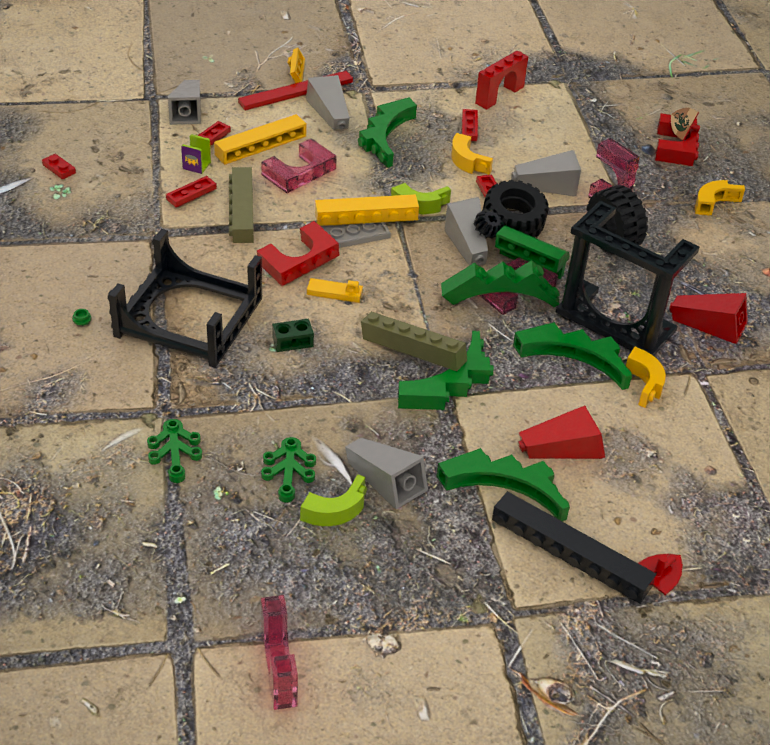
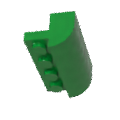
[495,226,570,279]

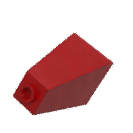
[669,293,748,344]
[518,405,605,459]

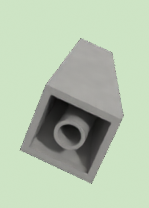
[306,75,350,130]
[168,80,201,125]
[511,150,581,196]
[444,197,488,266]
[345,438,428,509]

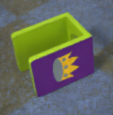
[181,134,211,174]

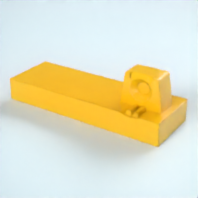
[287,48,305,83]
[307,278,363,303]

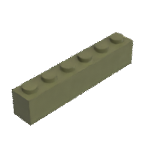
[229,167,254,243]
[361,311,467,371]

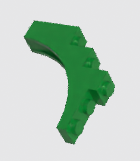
[358,97,417,168]
[441,260,560,307]
[513,322,632,390]
[398,331,494,410]
[436,448,570,521]

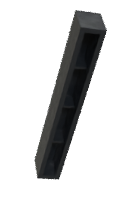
[492,491,657,604]

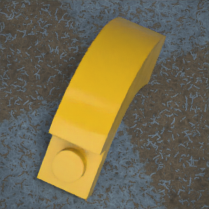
[451,133,493,175]
[695,180,745,216]
[626,347,666,408]

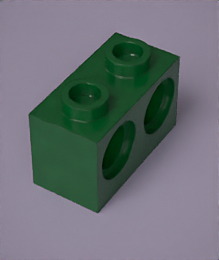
[272,318,314,352]

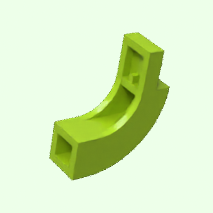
[391,183,451,214]
[300,474,367,526]

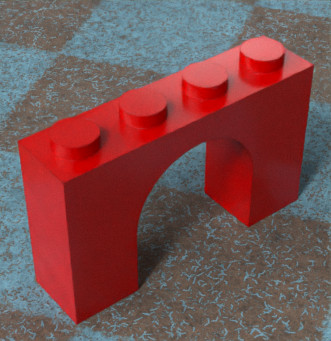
[475,50,528,110]
[655,113,700,166]
[257,221,340,286]

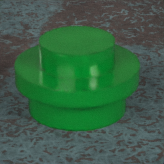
[72,309,92,326]

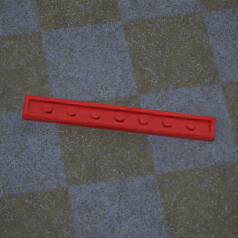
[238,71,353,110]

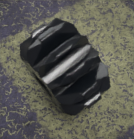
[473,209,504,239]

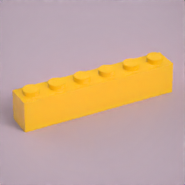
[214,114,307,165]
[315,194,419,226]

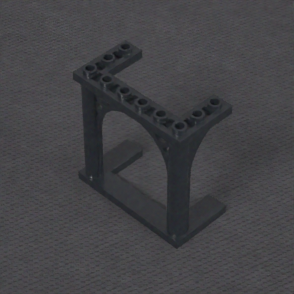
[556,201,700,356]
[108,228,262,368]

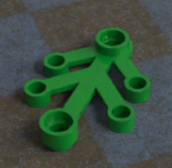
[147,419,202,483]
[261,437,316,503]

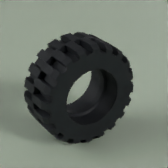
[482,180,549,237]
[586,185,648,254]

